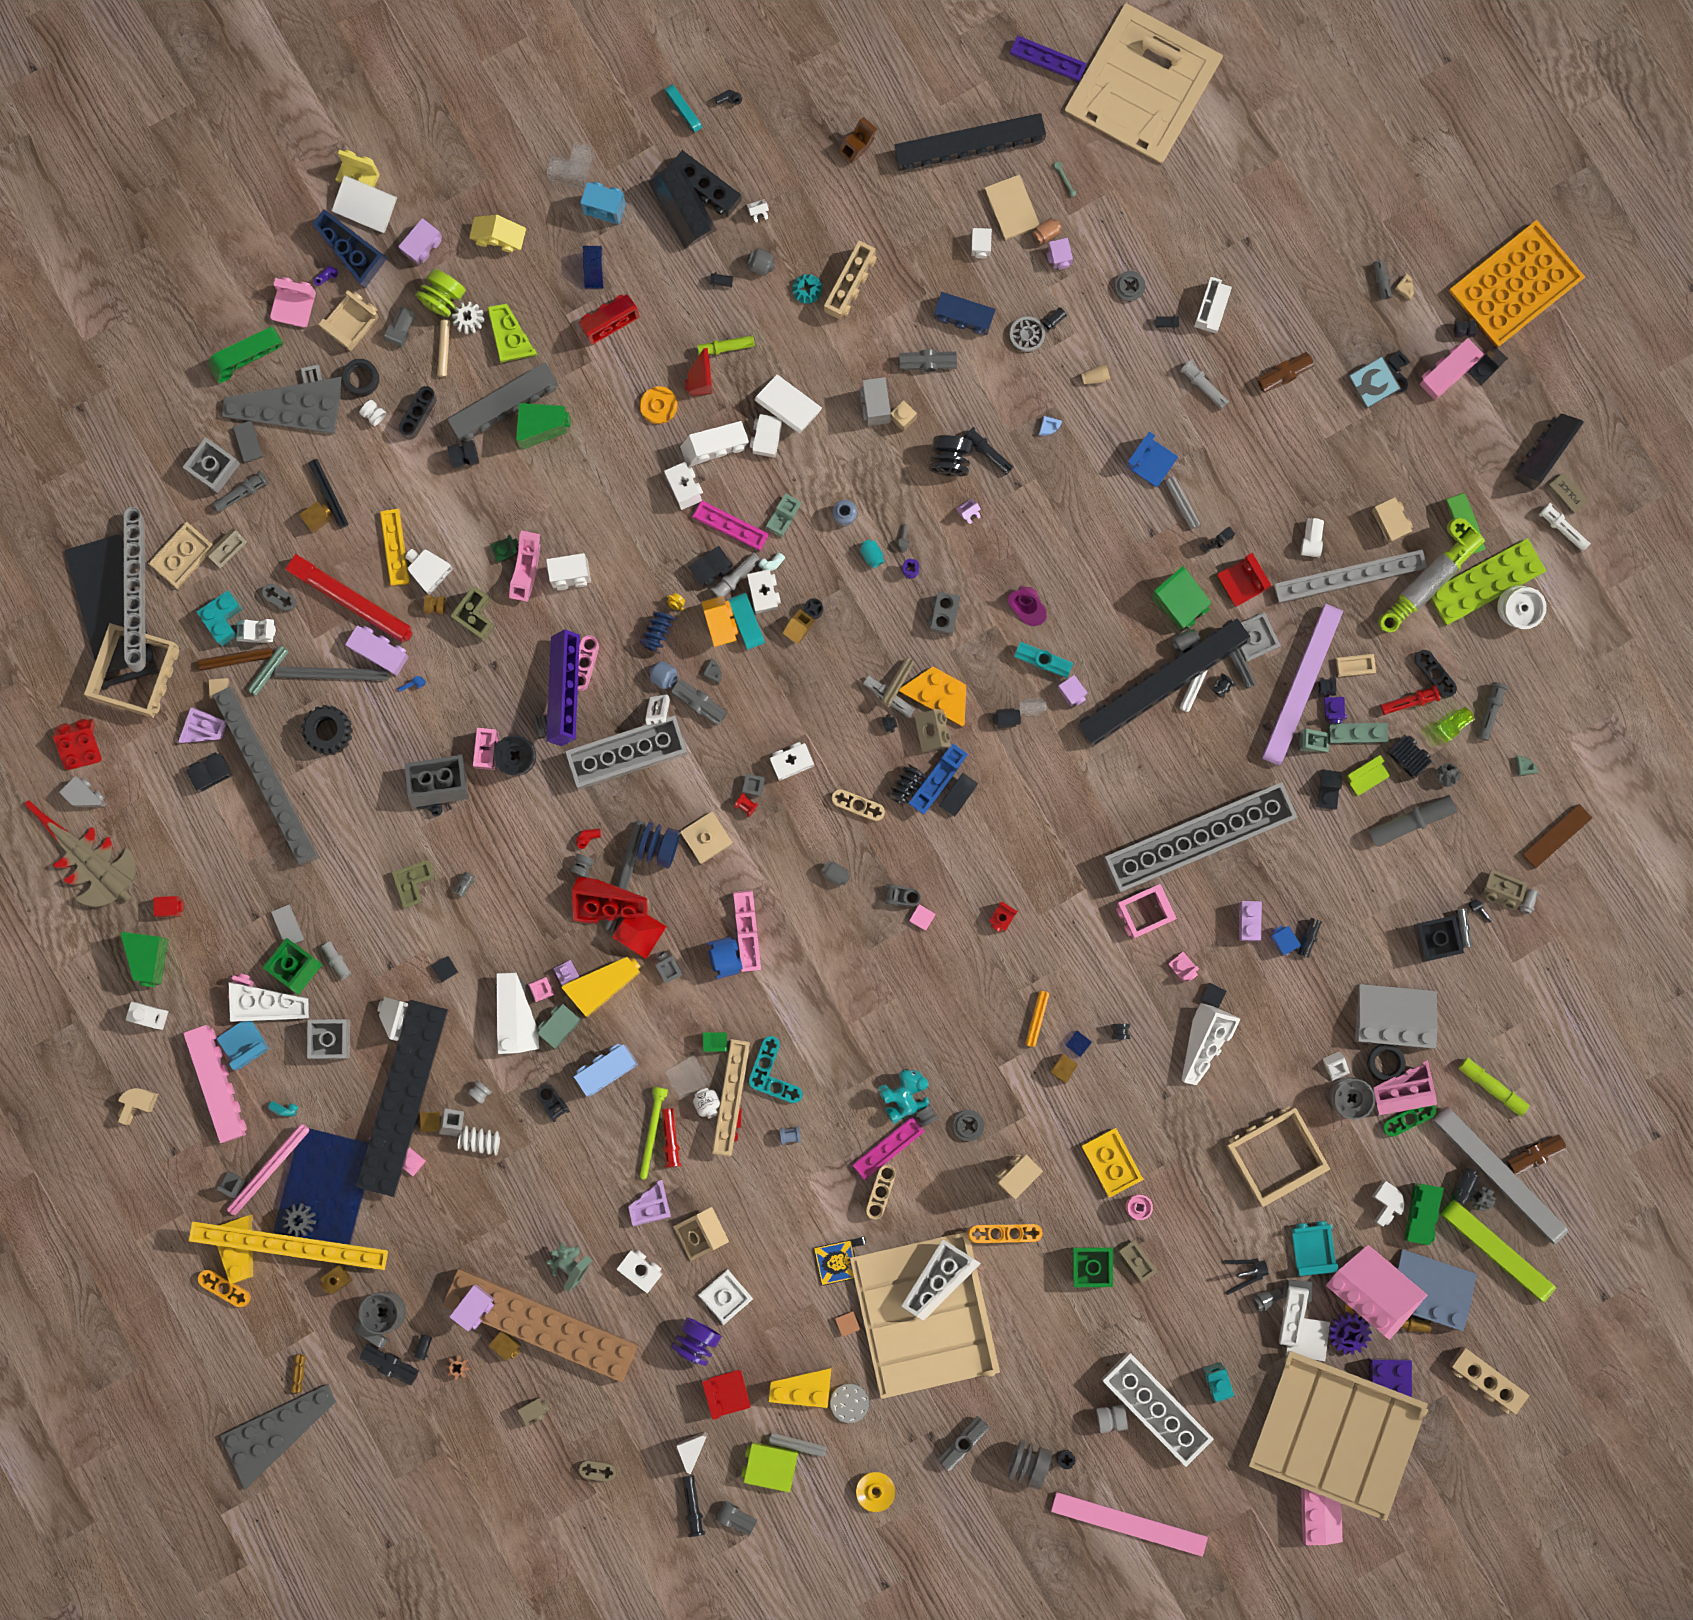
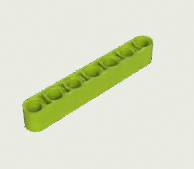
[1440,1200,1556,1303]

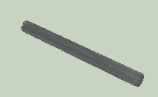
[274,666,389,681]
[604,820,646,932]

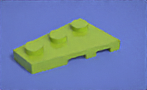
[488,304,538,363]

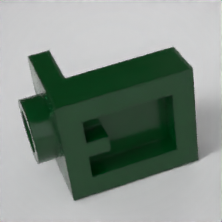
[491,535,519,563]

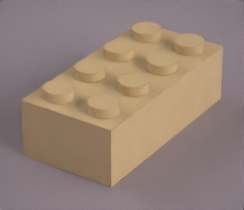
[995,1154,1043,1199]

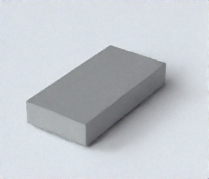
[271,905,305,944]

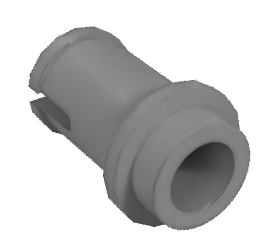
[1519,889,1539,915]

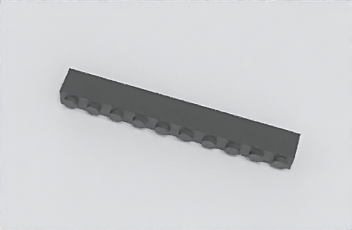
[213,687,320,866]

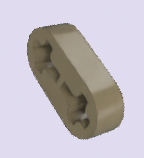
[579,1460,617,1482]

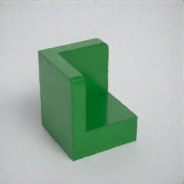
[703,1032,727,1052]

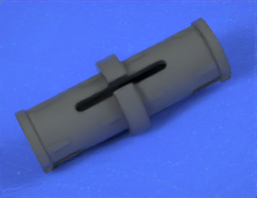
[1372,260,1393,300]
[1454,908,1473,948]

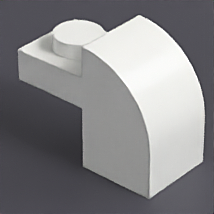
[236,619,276,643]
[1372,1181,1404,1227]

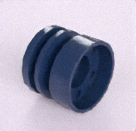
[637,821,681,869]

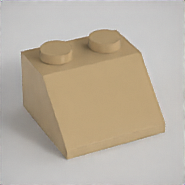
[673,1207,729,1261]

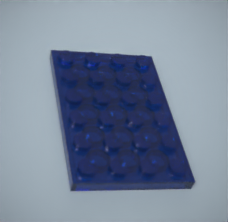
[273,1128,369,1245]

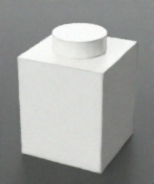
[971,228,992,258]

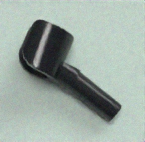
[1469,900,1492,923]

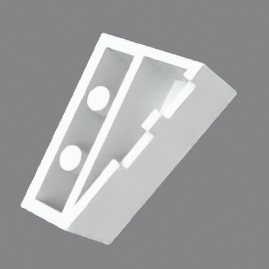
[680,421,749,467]

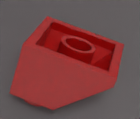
[685,348,713,396]
[612,915,667,959]

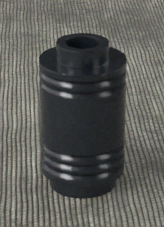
[1451,1167,1480,1205]

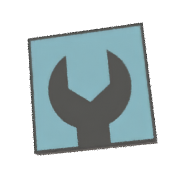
[1349,356,1401,408]

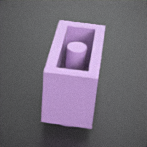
[399,218,442,266]
[1239,901,1262,942]
[450,1284,494,1331]

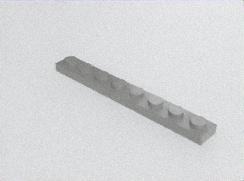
[1274,550,1427,603]

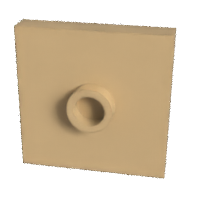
[681,811,733,864]

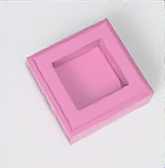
[910,904,936,931]
[528,977,554,1002]

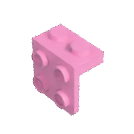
[270,277,316,328]

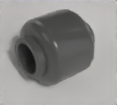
[746,248,775,276]

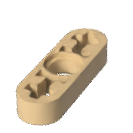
[832,789,885,821]

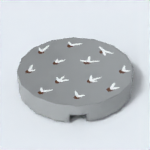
[830,1383,869,1423]

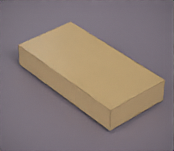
[1335,654,1376,678]

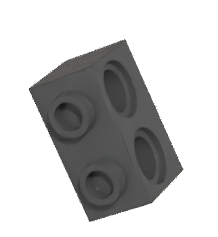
[927,592,961,636]

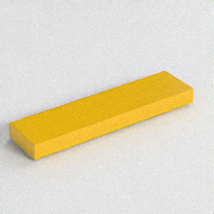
[380,508,410,586]

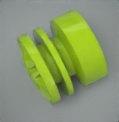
[415,268,466,318]

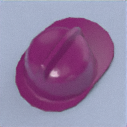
[1008,585,1047,626]

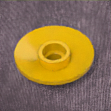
[856,1472,895,1512]

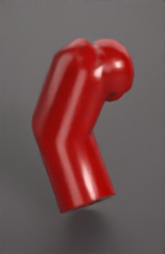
[576,828,601,849]

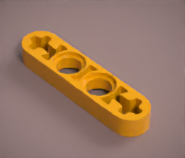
[967,1224,1042,1243]

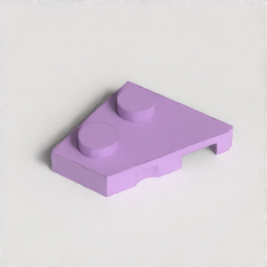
[178,707,227,743]
[628,1180,671,1227]

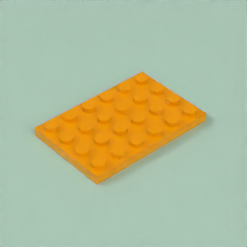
[1449,220,1585,348]

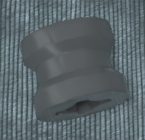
[915,1105,939,1128]

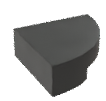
[702,658,722,684]

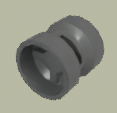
[570,853,595,878]

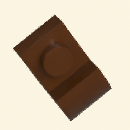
[838,117,877,164]

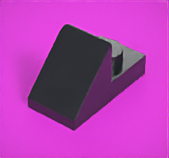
[1468,346,1508,385]
[1317,769,1342,810]

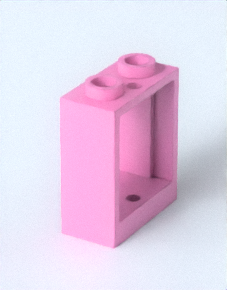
[1116,884,1177,939]

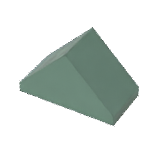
[1299,729,1329,752]

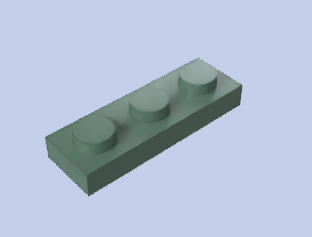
[1329,723,1388,744]

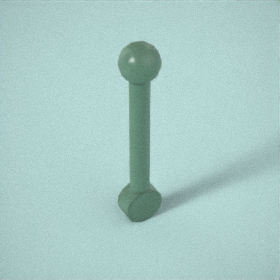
[1054,162,1076,197]

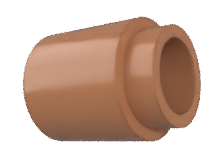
[1033,218,1062,245]

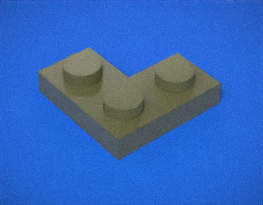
[392,860,435,909]

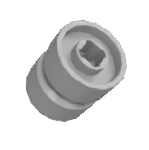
[1096,1404,1128,1434]

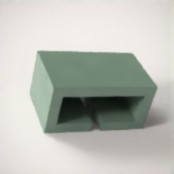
[537,1004,582,1049]

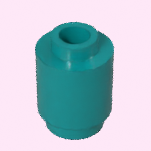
[859,539,885,569]

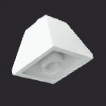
[378,997,409,1041]

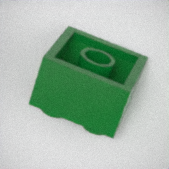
[263,937,323,995]

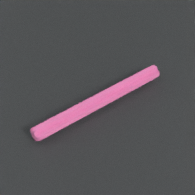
[227,1124,309,1215]

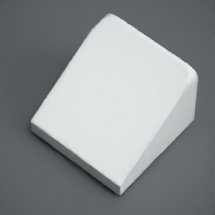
[1323,1052,1350,1081]

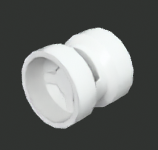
[359,400,386,426]

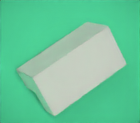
[1194,277,1232,334]

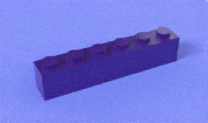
[546,629,580,746]

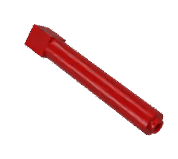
[285,553,413,643]

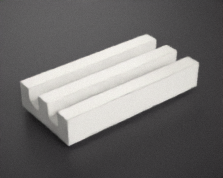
[645,694,670,725]

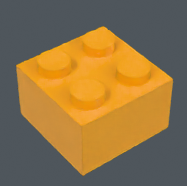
[701,596,738,647]

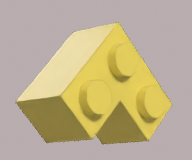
[469,215,526,253]

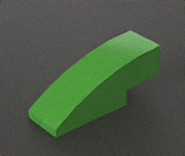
[1446,492,1485,554]

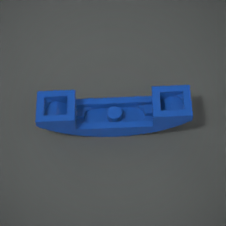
[908,743,968,815]

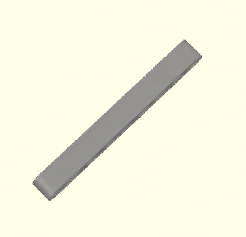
[124,507,146,672]
[1432,1106,1569,1245]

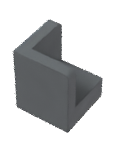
[216,1171,246,1198]

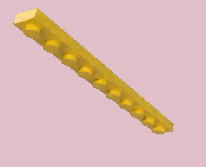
[189,1222,388,1270]

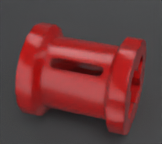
[734,793,759,818]

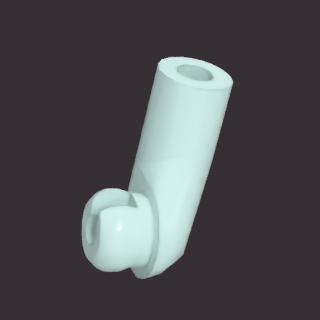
[758,552,785,571]

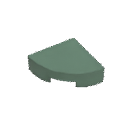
[1516,756,1539,776]

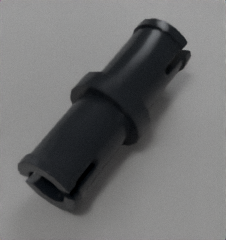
[1297,918,1322,958]

